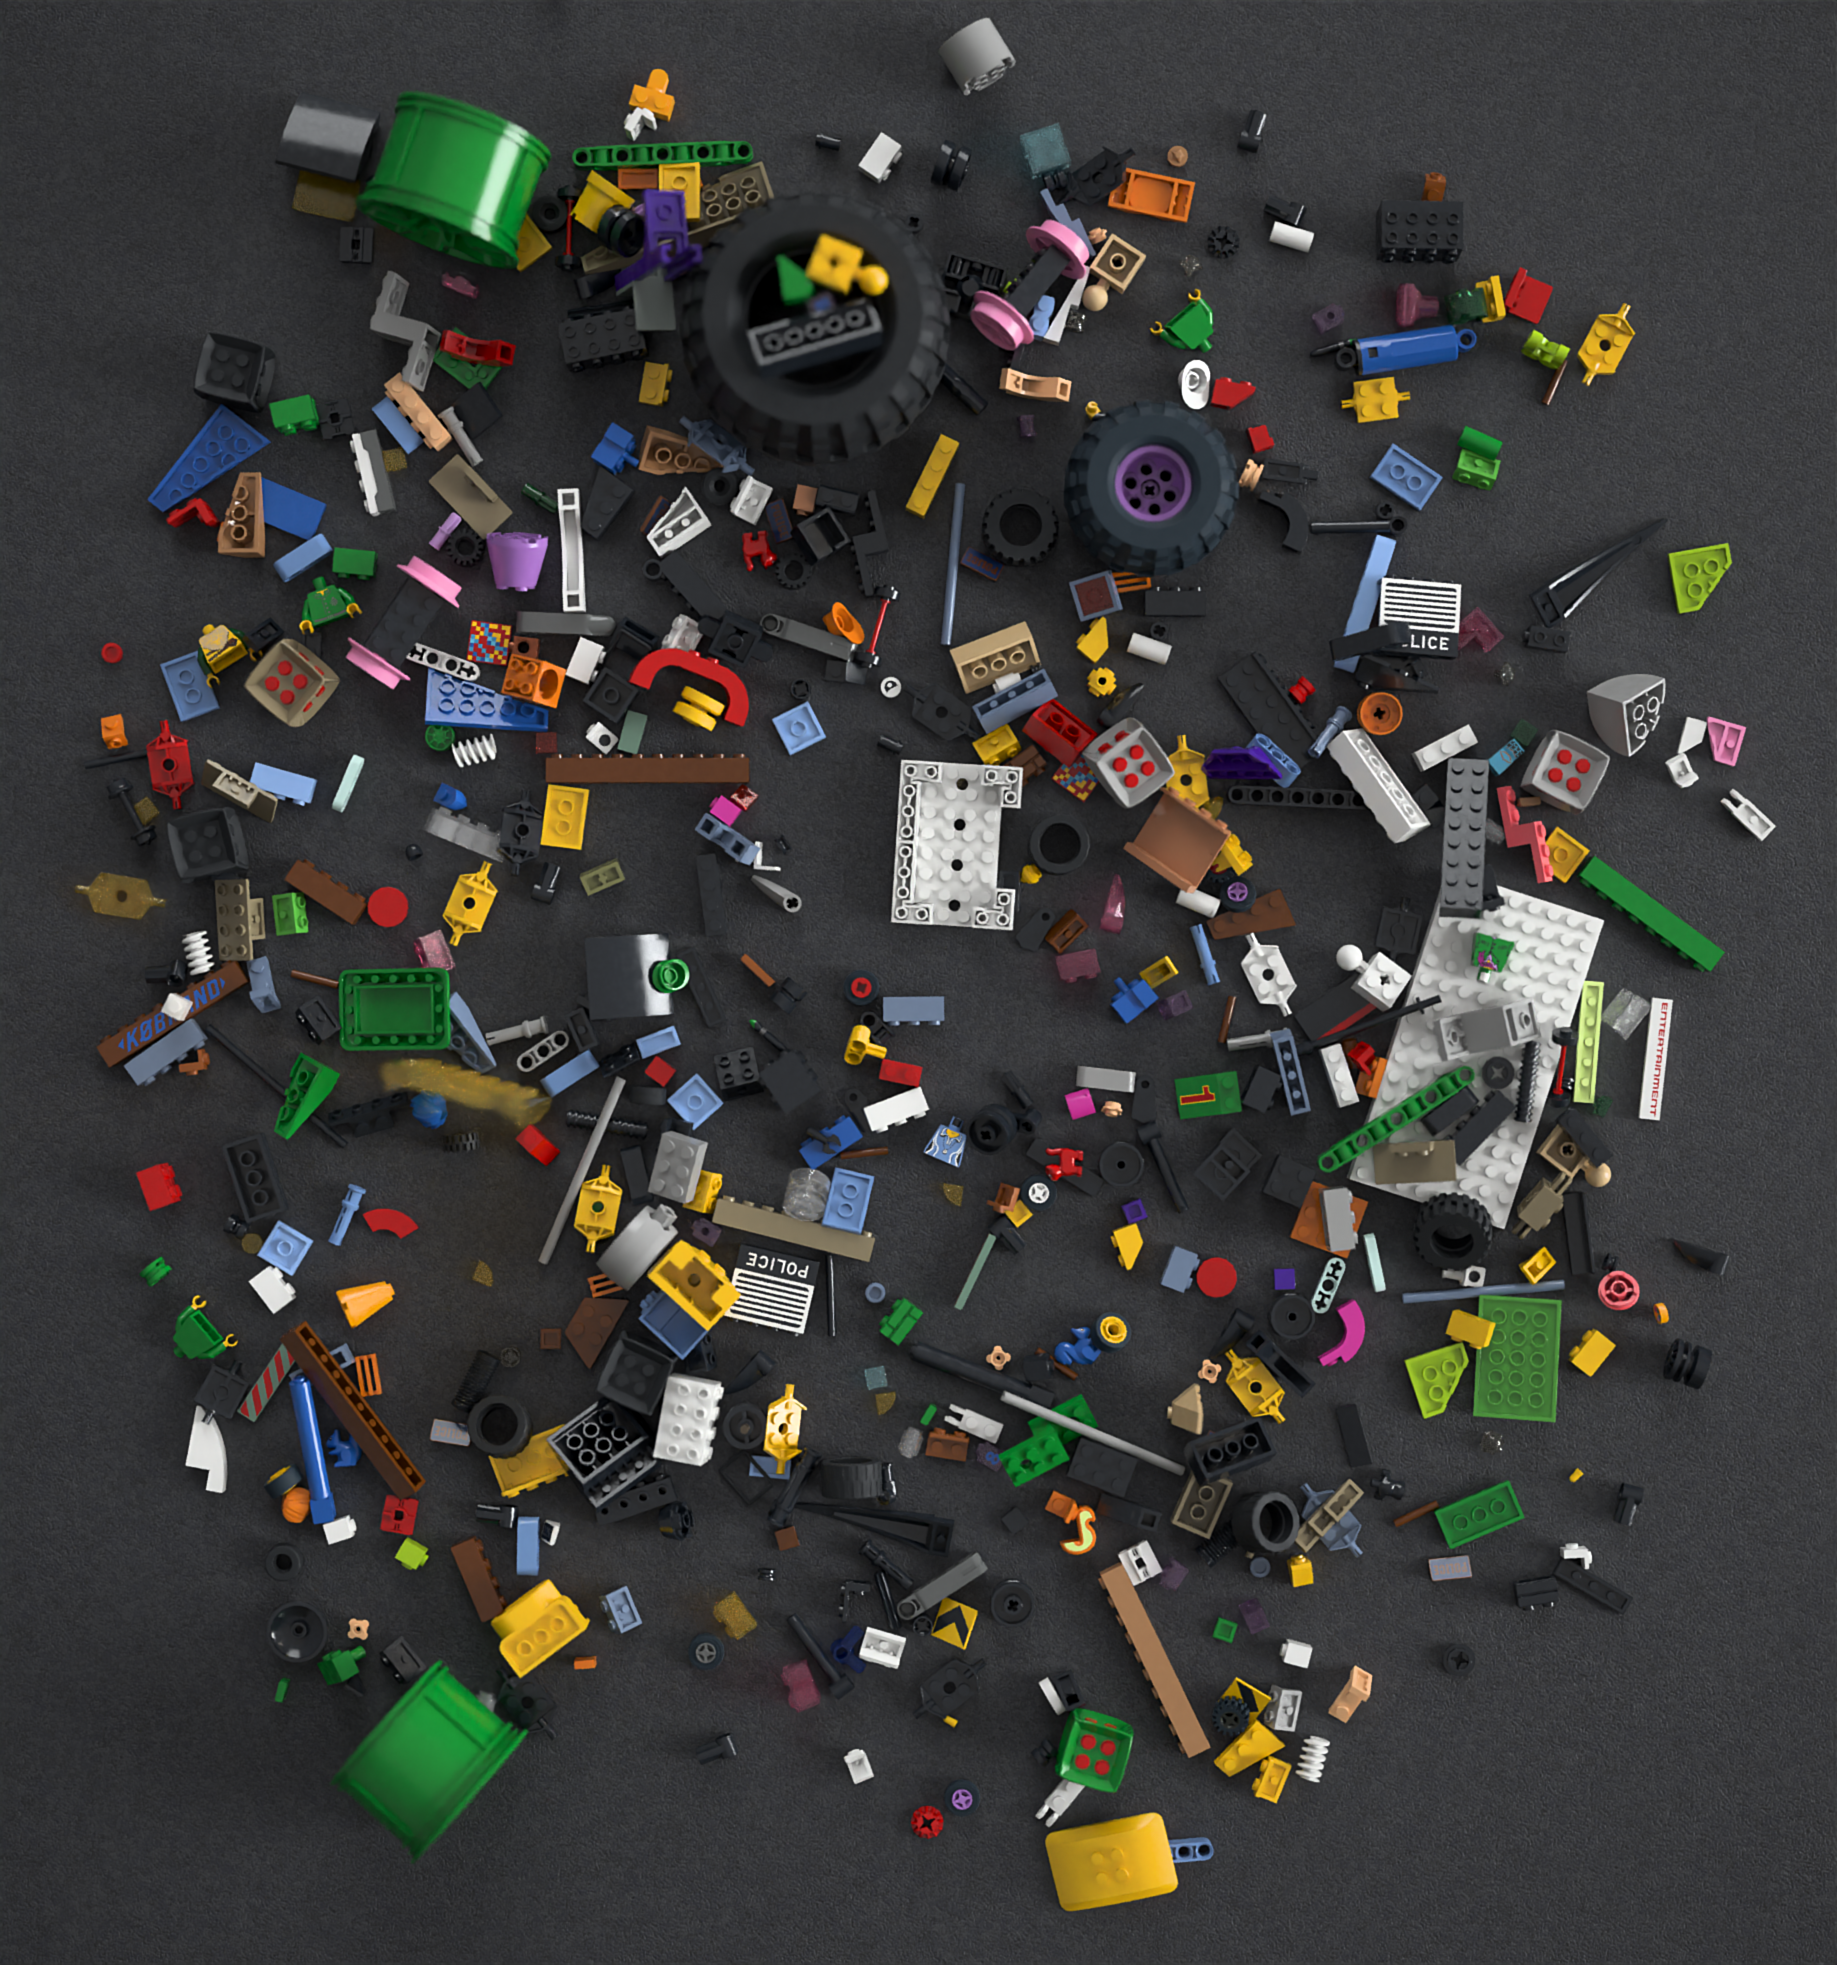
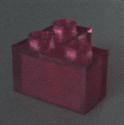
[1458,607,1504,653]
[781,1658,821,1713]

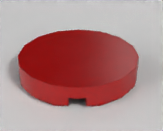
[368,887,409,927]
[1196,1257,1237,1298]

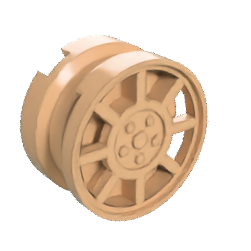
[1238,459,1264,492]

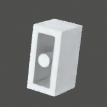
[859,132,902,184]
[565,637,606,686]
[249,1265,296,1314]

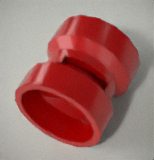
[1288,676,1316,705]

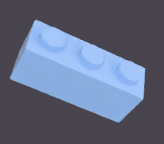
[250,762,317,806]

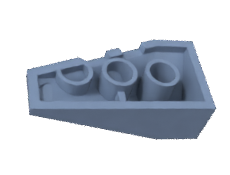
[446,992,497,1074]

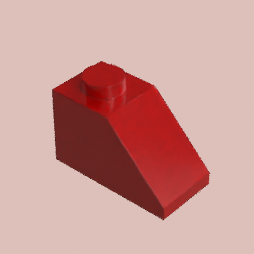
[516,1124,561,1166]

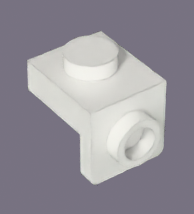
[1665,752,1699,788]
[1560,1543,1592,1569]
[844,1749,874,1784]

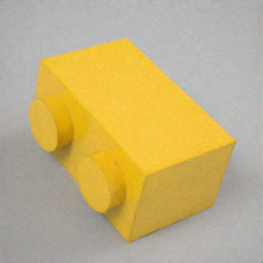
[1446,1310,1496,1349]
[1568,1329,1616,1377]

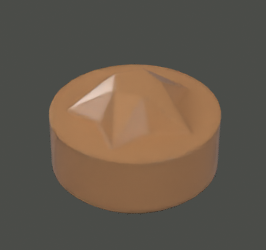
[1167,146,1188,168]

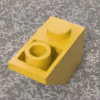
[1076,616,1108,664]
[1111,1223,1143,1270]
[1287,1554,1313,1587]

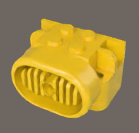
[648,1240,741,1331]
[491,1579,590,1678]

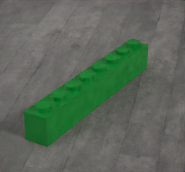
[1577,856,1725,973]

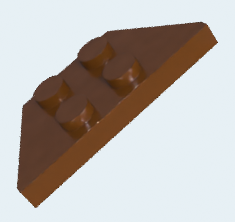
[564,1297,629,1369]

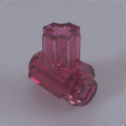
[1396,283,1439,327]

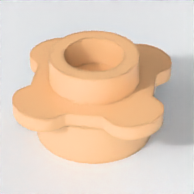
[1088,227,1107,244]
[1101,1101,1123,1117]
[986,1346,1011,1370]
[1198,1360,1221,1383]
[348,1618,369,1640]

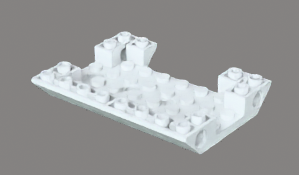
[891,760,1023,930]

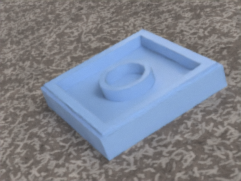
[772,701,826,756]
[667,1073,724,1130]
[257,1220,313,1276]

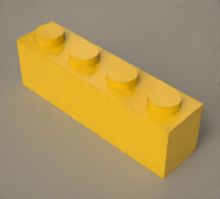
[906,434,959,519]

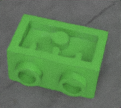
[1452,448,1500,491]
[272,892,308,936]

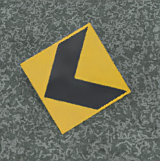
[931,1597,978,1649]
[1218,1677,1271,1724]

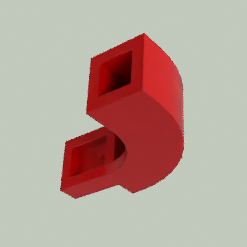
[439,330,516,366]

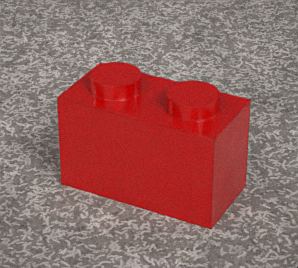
[879,1058,923,1087]

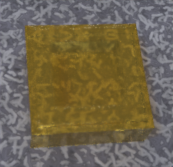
[382,447,407,472]
[133,797,160,825]

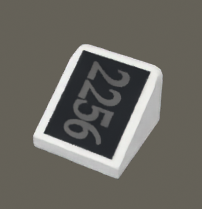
[541,1520,560,1546]

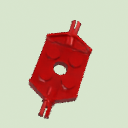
[146,720,195,810]

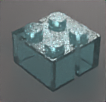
[1019,123,1071,179]

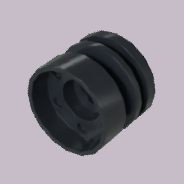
[1663,1338,1712,1390]

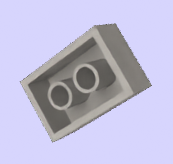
[648,1131,708,1204]
[1318,1186,1358,1252]

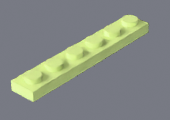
[1572,981,1604,1103]

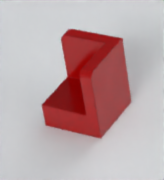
[1246,425,1274,454]
[1347,1041,1376,1076]
[645,1056,677,1087]

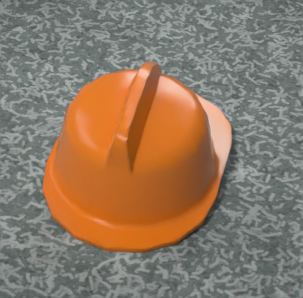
[822,602,864,644]

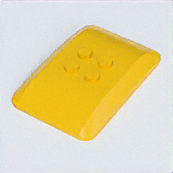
[1045,1812,1178,1911]

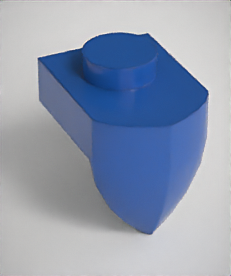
[433,783,467,810]

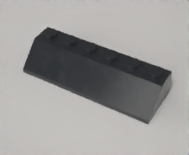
[748,297,883,380]

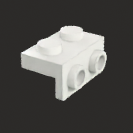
[624,107,657,141]
[730,475,773,525]
[859,1627,906,1669]

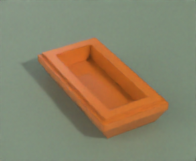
[618,169,658,189]

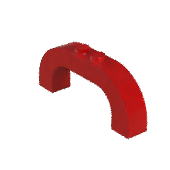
[628,648,749,727]

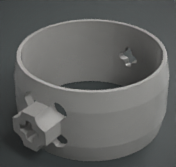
[596,1204,678,1291]

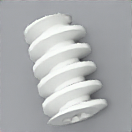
[452,734,497,767]
[182,931,215,975]
[1295,1736,1330,1782]

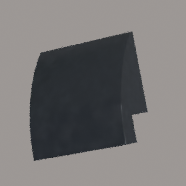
[275,92,380,184]
[584,933,674,1020]
[546,1396,662,1513]

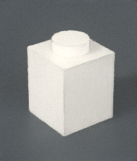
[161,993,193,1021]
[323,1515,356,1544]
[1280,1639,1312,1668]

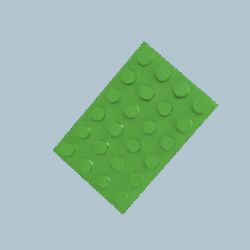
[1473,1295,1562,1422]

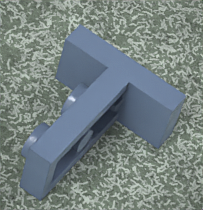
[247,956,281,1013]

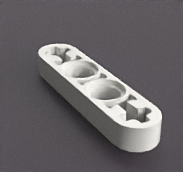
[406,643,480,682]

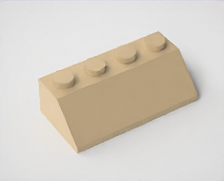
[950,621,1041,694]

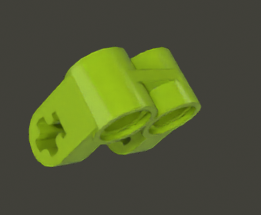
[1521,330,1570,370]

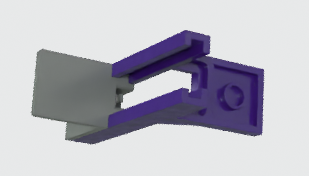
[615,190,702,331]

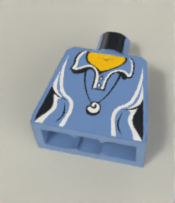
[923,1116,967,1167]

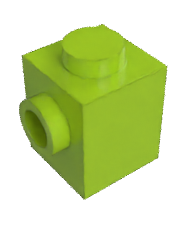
[395,1537,429,1570]

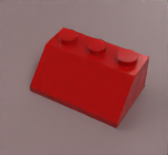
[1022,699,1098,768]

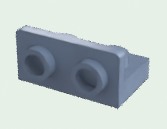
[599,1586,642,1634]

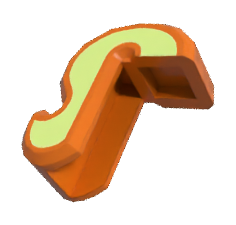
[1059,1505,1096,1555]

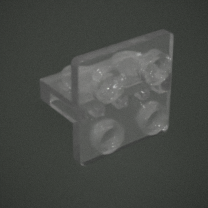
[1601,988,1651,1040]

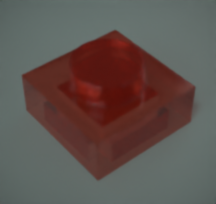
[536,732,557,753]
[730,784,759,812]

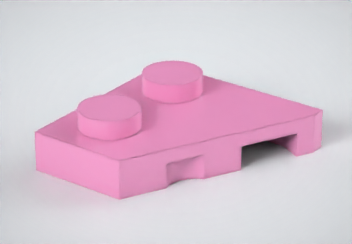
[1706,717,1746,767]

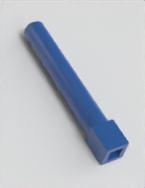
[289,1376,336,1524]

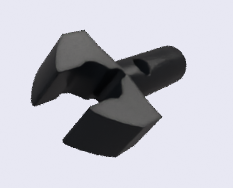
[805,1126,841,1154]

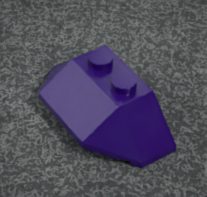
[1201,746,1283,779]

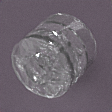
[782,1168,831,1221]

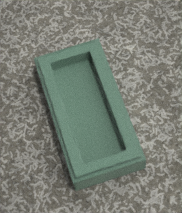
[617,710,648,754]

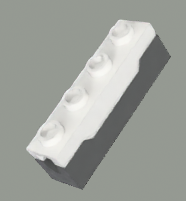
[350,429,397,516]

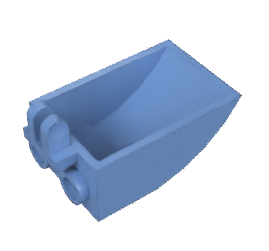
[638,1289,710,1360]

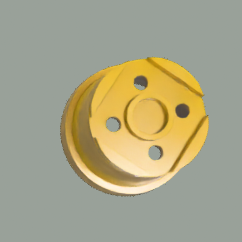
[570,170,635,233]

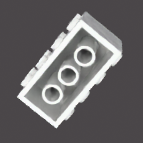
[653,1373,724,1466]

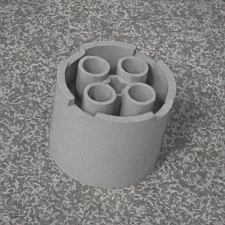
[938,18,1016,95]

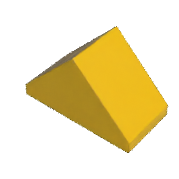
[1139,956,1178,989]

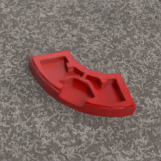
[363,1208,419,1239]

